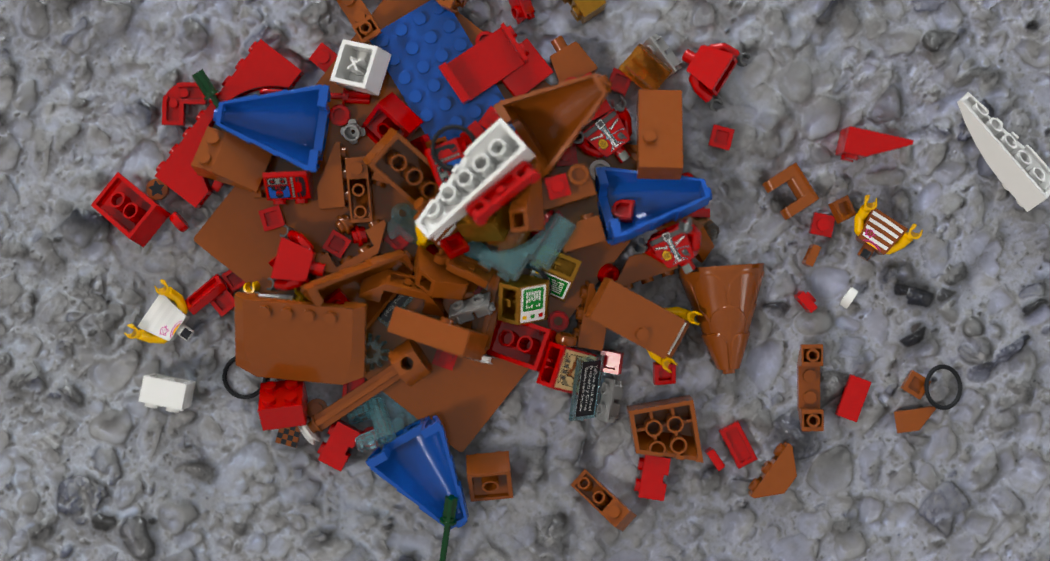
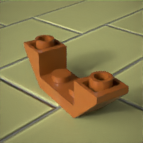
[336,0,382,44]
[315,219,388,273]
[358,269,445,317]
[797,344,824,431]

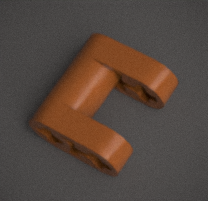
[762,162,819,220]

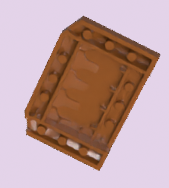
[234,292,367,385]

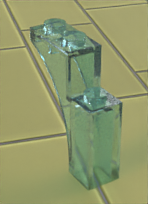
[475,212,576,282]

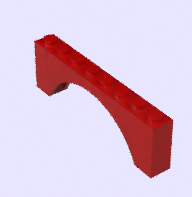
[155,39,305,209]

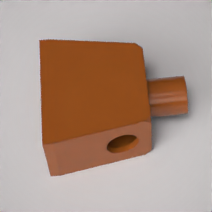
[549,35,598,82]

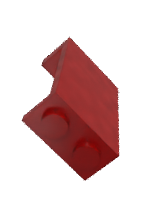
[438,22,529,105]

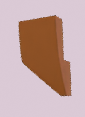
[894,406,937,433]

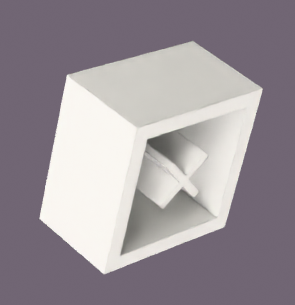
[330,39,391,96]
[139,373,196,413]

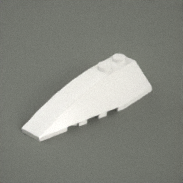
[957,92,1050,212]
[415,118,535,239]

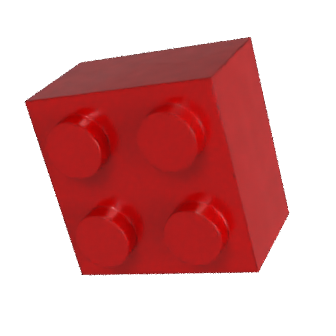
[258,380,308,431]

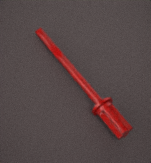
[260,88,370,105]

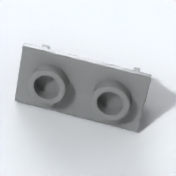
[641,33,682,79]
[448,292,495,324]
[597,377,624,423]

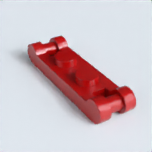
[465,160,541,226]

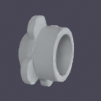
[340,119,366,144]

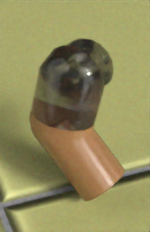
[693,218,720,240]

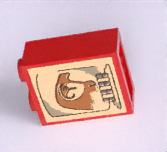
[536,341,598,395]

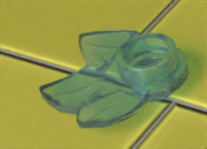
[387,203,418,244]

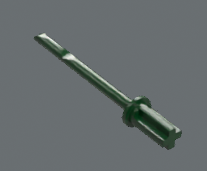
[192,69,220,108]
[439,494,458,561]

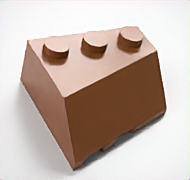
[626,395,704,463]

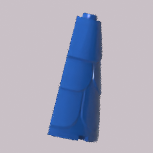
[213,84,331,172]
[595,166,712,246]
[366,416,469,530]

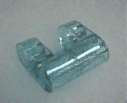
[347,397,396,452]

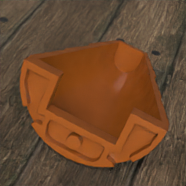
[493,73,612,179]
[300,249,414,329]
[678,263,765,374]

